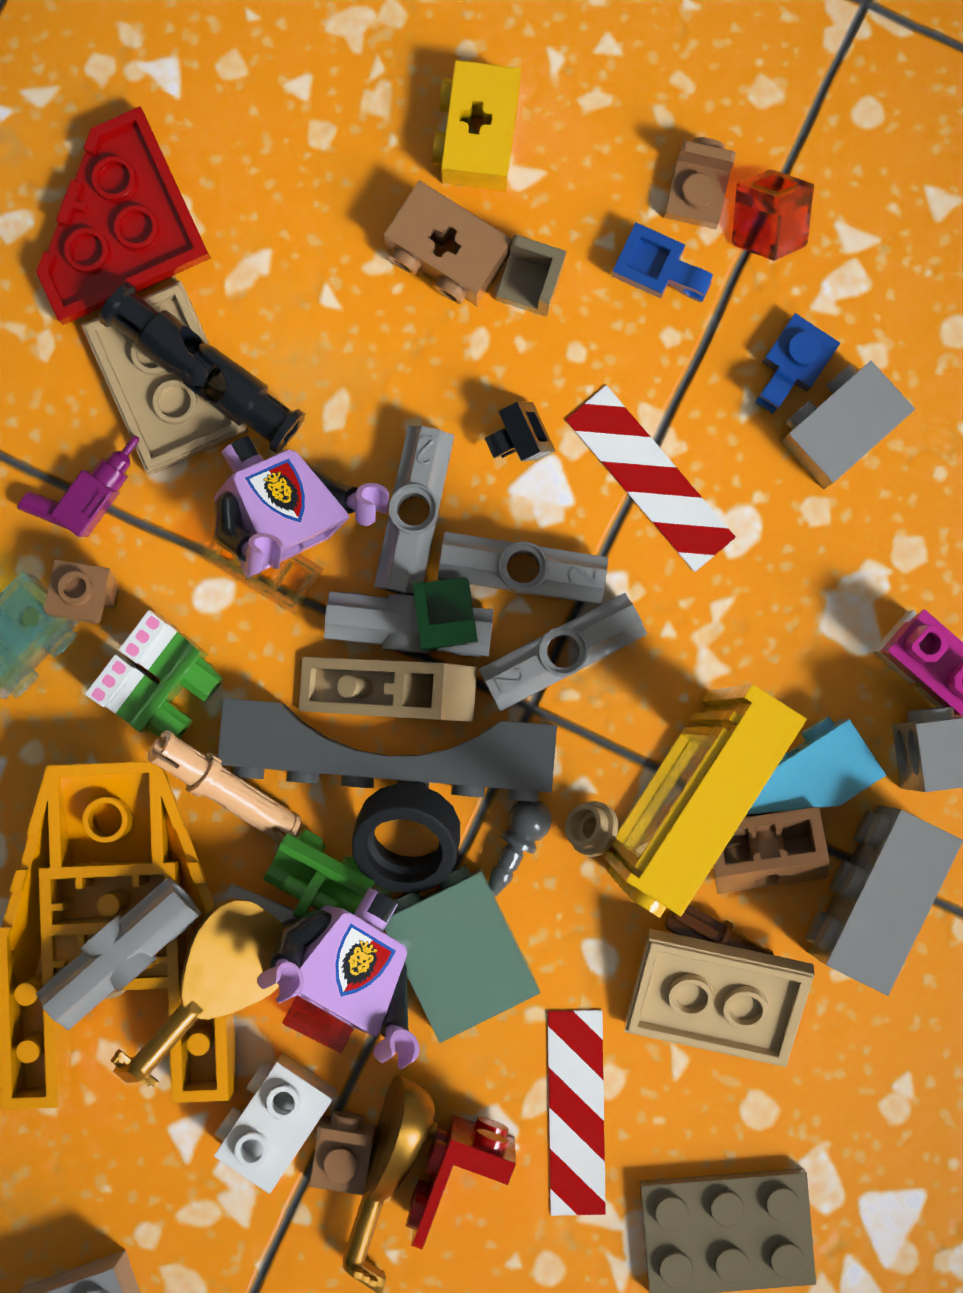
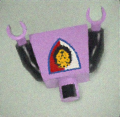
[214,436,389,578]
[257,888,420,1069]

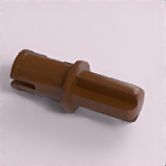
[665,905,773,955]

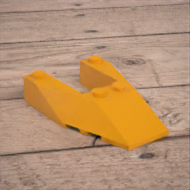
[0,761,237,1110]

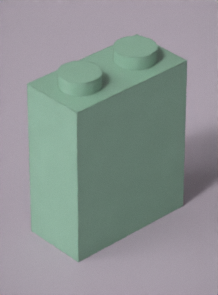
[384,865,541,1043]

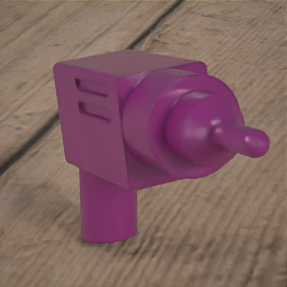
[17,435,139,537]

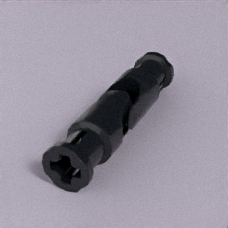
[99,282,305,454]

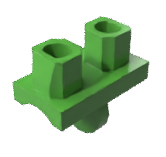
[263,829,375,918]

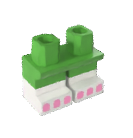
[85,610,224,738]

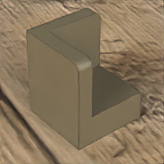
[496,235,567,317]

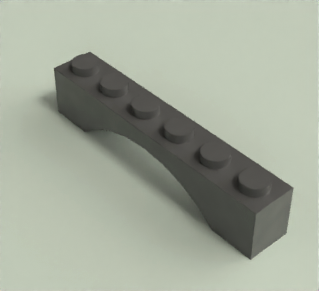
[218,698,557,802]

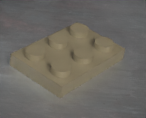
[639,1168,816,1293]

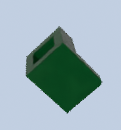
[412,577,478,651]

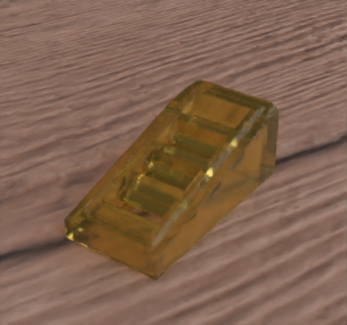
[198,531,323,615]

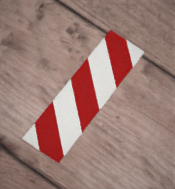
[565,385,736,572]
[548,1010,606,1216]

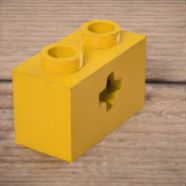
[432,60,521,191]

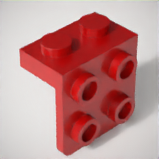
[405,1114,516,1250]

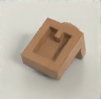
[664,137,736,230]
[44,560,119,624]
[309,1111,376,1195]

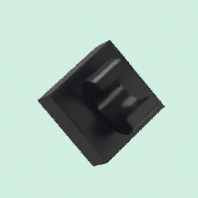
[485,401,555,461]

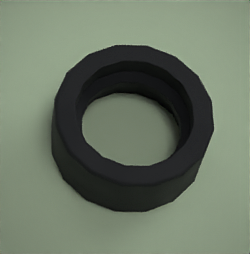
[352,783,461,893]

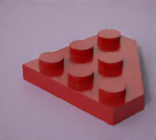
[36,106,211,325]

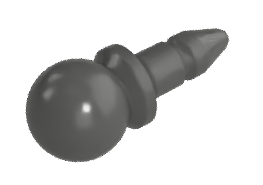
[489,801,552,897]

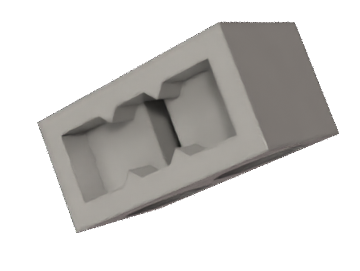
[892,707,963,792]

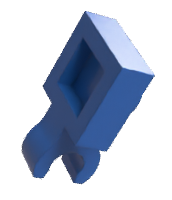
[612,222,713,303]
[755,313,840,414]

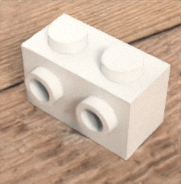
[214,1052,337,1194]

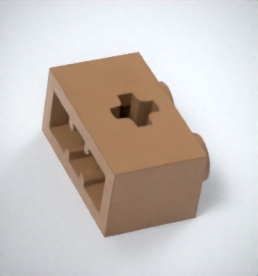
[383,180,512,306]
[713,807,830,894]

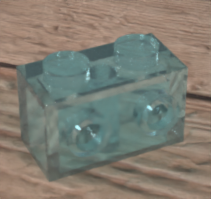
[0,571,80,699]

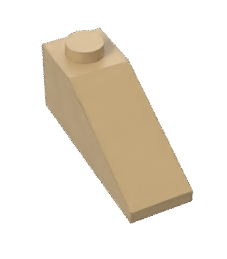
[299,657,477,722]

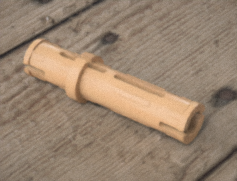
[147,730,301,845]

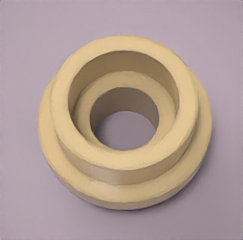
[565,801,618,857]

